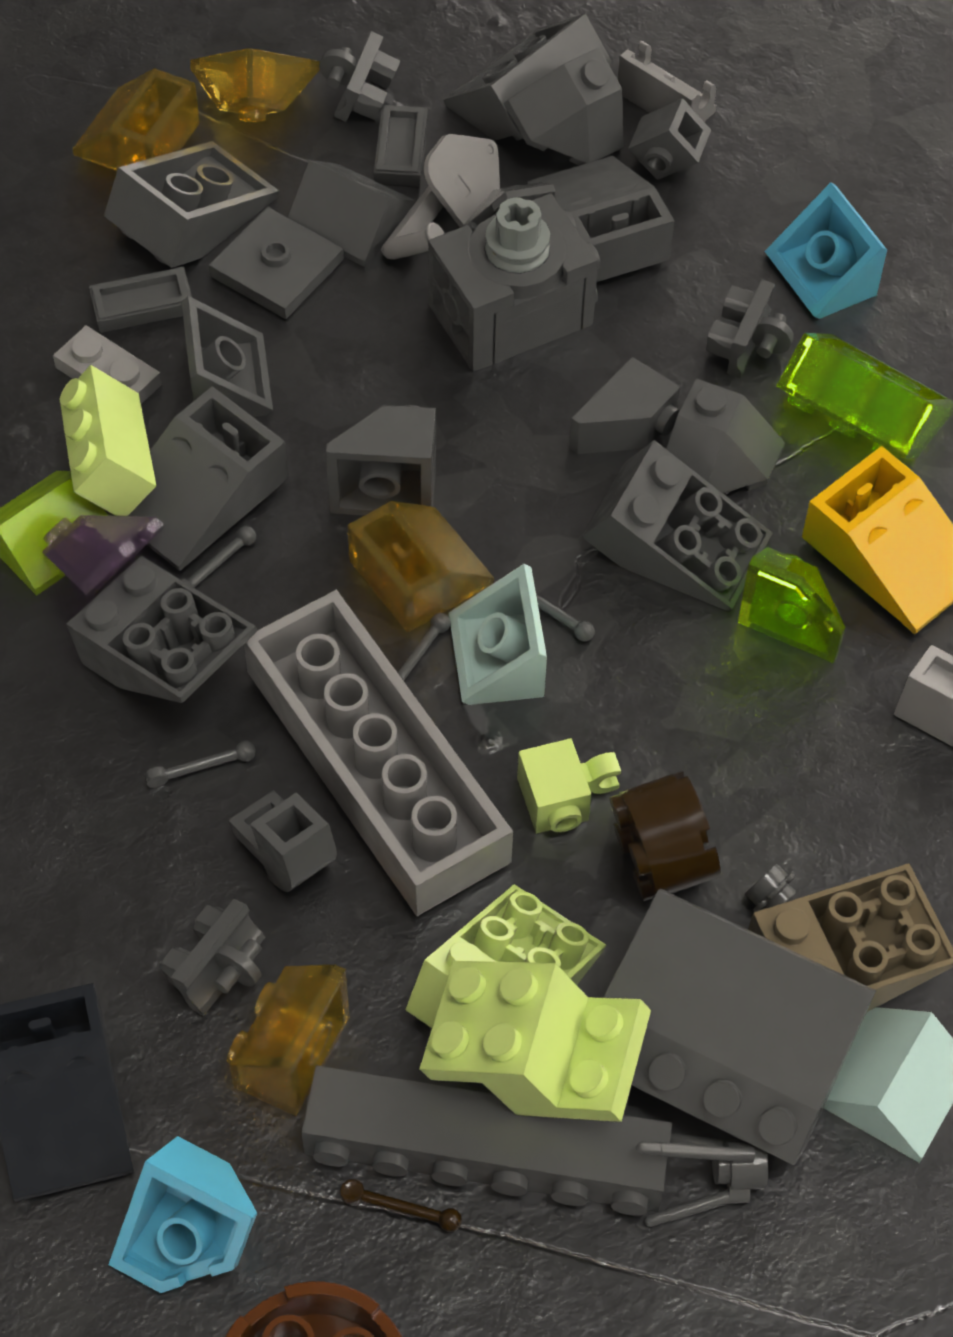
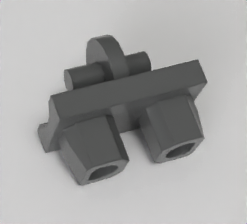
[319,31,400,122]
[706,279,794,378]
[160,899,266,1016]

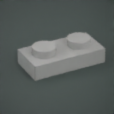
[53,325,162,404]

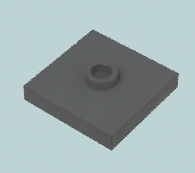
[209,206,344,319]

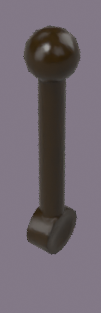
[340,1179,462,1232]

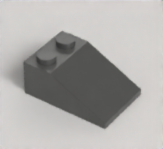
[104,141,279,268]

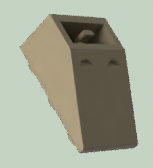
[748,863,953,1012]

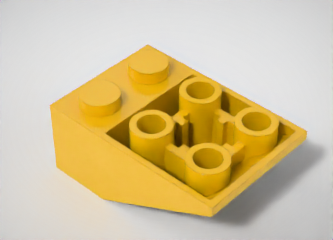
[802,446,953,634]

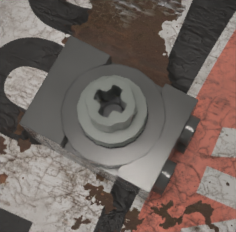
[428,193,601,372]

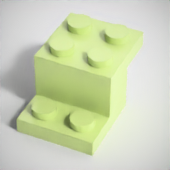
[419,960,651,1122]

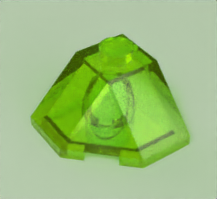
[738,547,846,663]

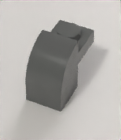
[228,790,337,892]

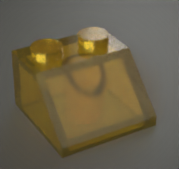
[227,965,350,1116]

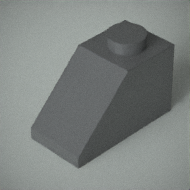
[569,357,681,454]

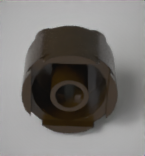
[609,771,721,901]

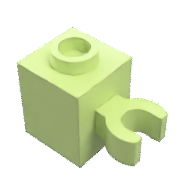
[517,738,621,834]

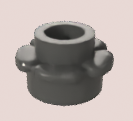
[745,863,796,912]

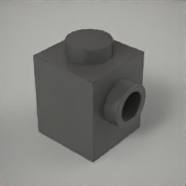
[628,98,711,180]

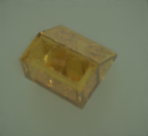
[72,68,200,171]
[348,501,494,633]

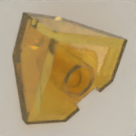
[190,48,320,122]

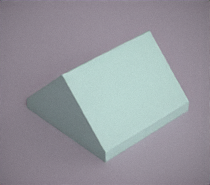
[449,564,547,705]
[824,1007,953,1163]

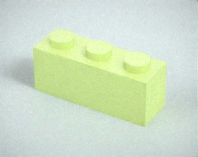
[59,365,156,520]

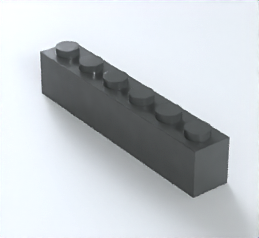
[302,1065,672,1215]

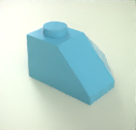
[108,1136,257,1293]

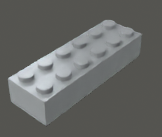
[244,589,513,916]

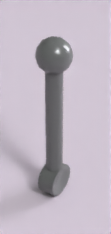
[180,526,257,588]
[536,594,595,642]
[397,612,451,681]
[144,741,256,788]

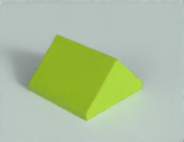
[0,471,120,596]

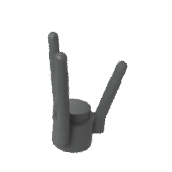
[636,1133,768,1227]

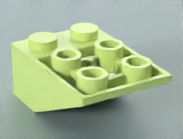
[405,884,606,1028]

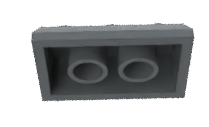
[443,14,612,141]

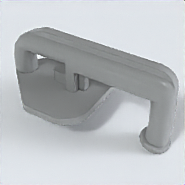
[381,134,500,260]

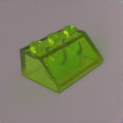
[776,333,953,460]

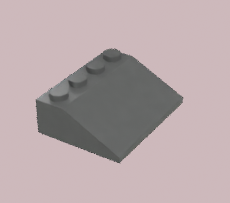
[603,889,876,1165]

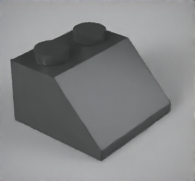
[326,405,436,519]

